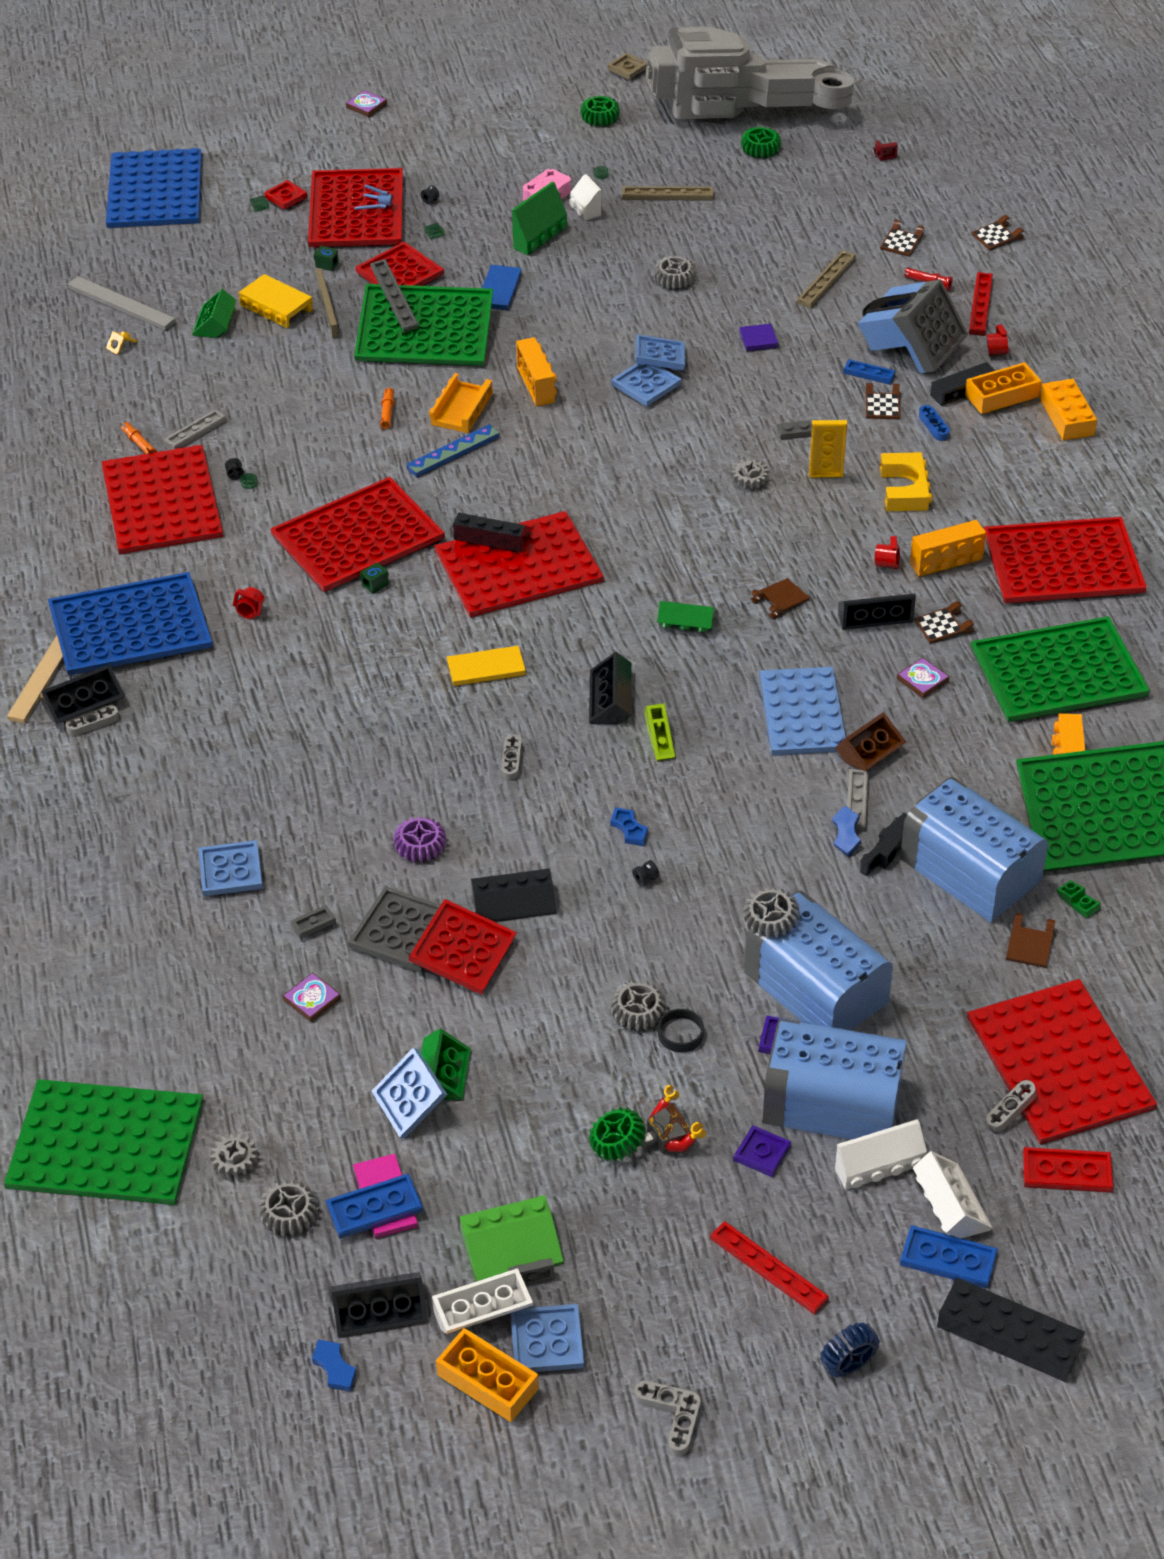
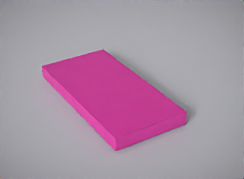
[353,1154,418,1238]

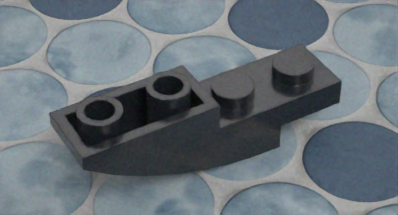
[860,812,907,876]

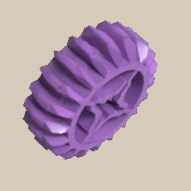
[393,816,446,863]

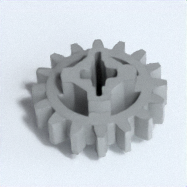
[731,459,769,489]
[210,1134,258,1178]

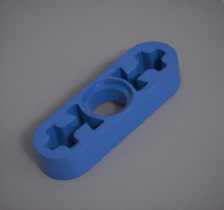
[919,405,950,441]

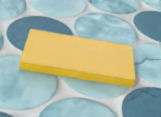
[809,420,847,478]
[447,645,526,686]

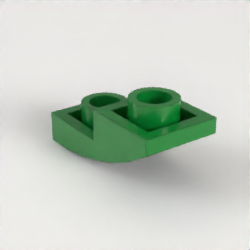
[1057,880,1101,918]

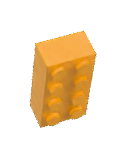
[516,337,557,406]
[965,362,1042,414]
[1040,379,1097,441]
[910,520,986,577]
[1051,714,1085,755]
[436,1328,539,1422]

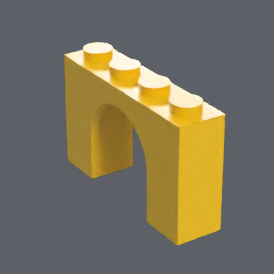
[880,452,932,511]

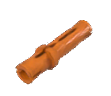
[380,388,395,429]
[121,422,157,454]

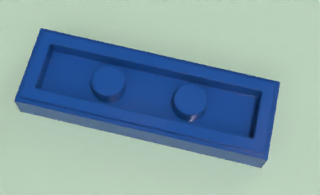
[843,359,896,385]

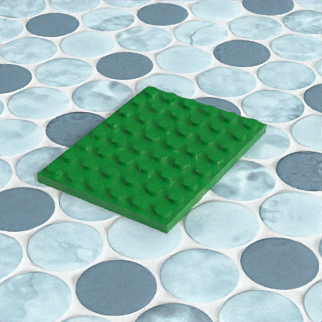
[354,284,493,366]
[970,616,1150,722]
[1016,741,1164,872]
[4,1079,204,1205]

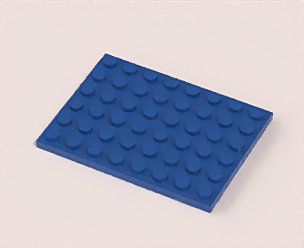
[106,148,202,228]
[48,572,213,676]

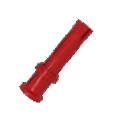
[904,267,953,291]

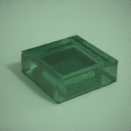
[250,195,269,212]
[424,222,445,239]

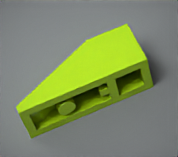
[644,703,675,761]

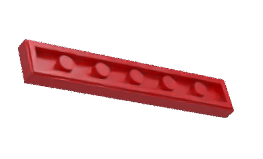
[969,272,993,336]
[710,1221,829,1315]

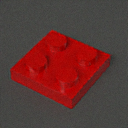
[264,180,307,210]

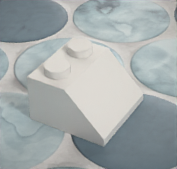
[569,174,601,221]

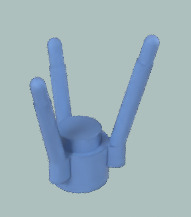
[354,185,392,210]

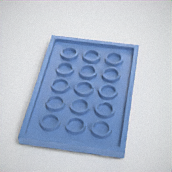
[759,667,846,755]

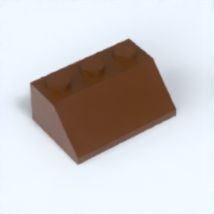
[835,712,906,771]

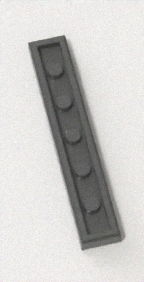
[370,259,419,333]

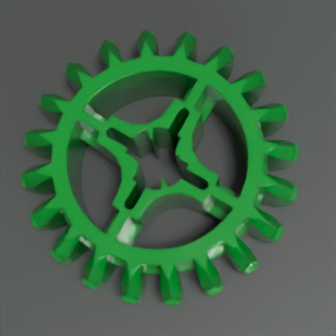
[580,95,620,126]
[741,127,781,158]
[588,1106,647,1163]

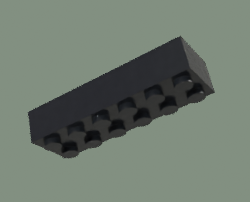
[937,1278,1085,1382]

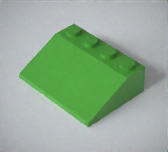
[459,1195,564,1282]

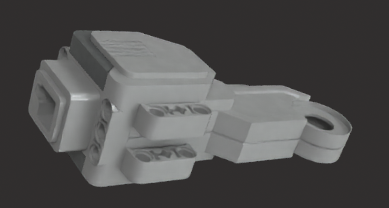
[646,27,854,119]

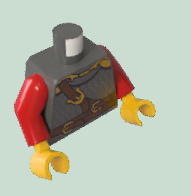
[642,1085,706,1153]

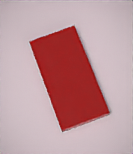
[1023,1147,1113,1193]

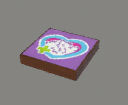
[346,90,387,117]
[896,657,949,698]
[283,972,341,1022]

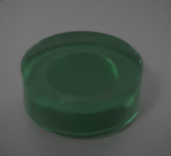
[593,166,609,179]
[240,473,258,489]

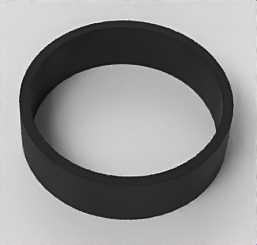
[658,1008,704,1052]

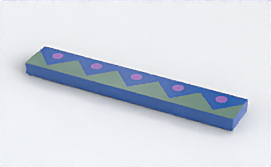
[407,424,500,477]

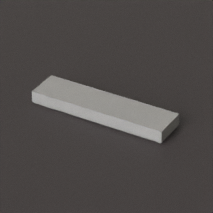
[163,409,227,450]
[847,769,868,831]

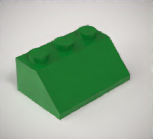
[192,288,237,338]
[657,601,717,632]
[421,1028,471,1101]

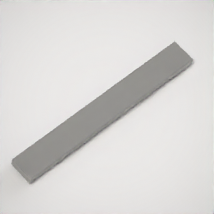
[68,276,176,331]

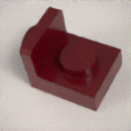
[874,140,898,161]

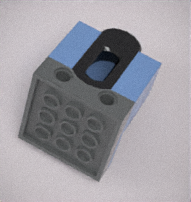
[858,279,968,373]

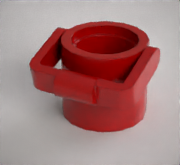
[986,324,1009,356]
[874,536,900,569]
[232,587,265,619]

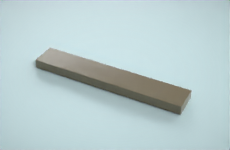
[622,186,713,200]
[797,250,856,309]
[316,268,339,338]

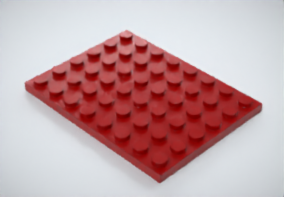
[308,168,403,248]
[101,445,223,554]
[270,477,445,592]
[434,511,604,617]
[983,517,1147,603]
[967,979,1157,1145]

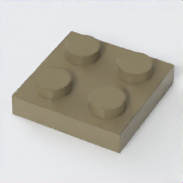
[608,53,647,80]

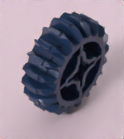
[820,1322,880,1378]

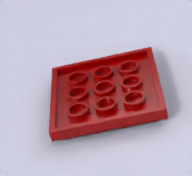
[355,242,444,286]
[408,899,517,995]

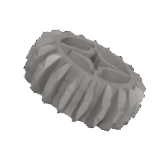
[654,255,696,289]
[743,886,799,939]
[610,980,666,1032]
[258,1180,318,1237]

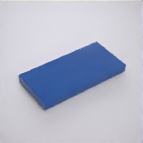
[482,265,522,310]
[325,1173,423,1239]
[900,1225,998,1289]

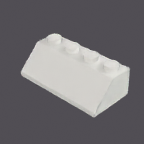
[835,1119,927,1190]
[913,1151,992,1239]
[432,1268,533,1334]

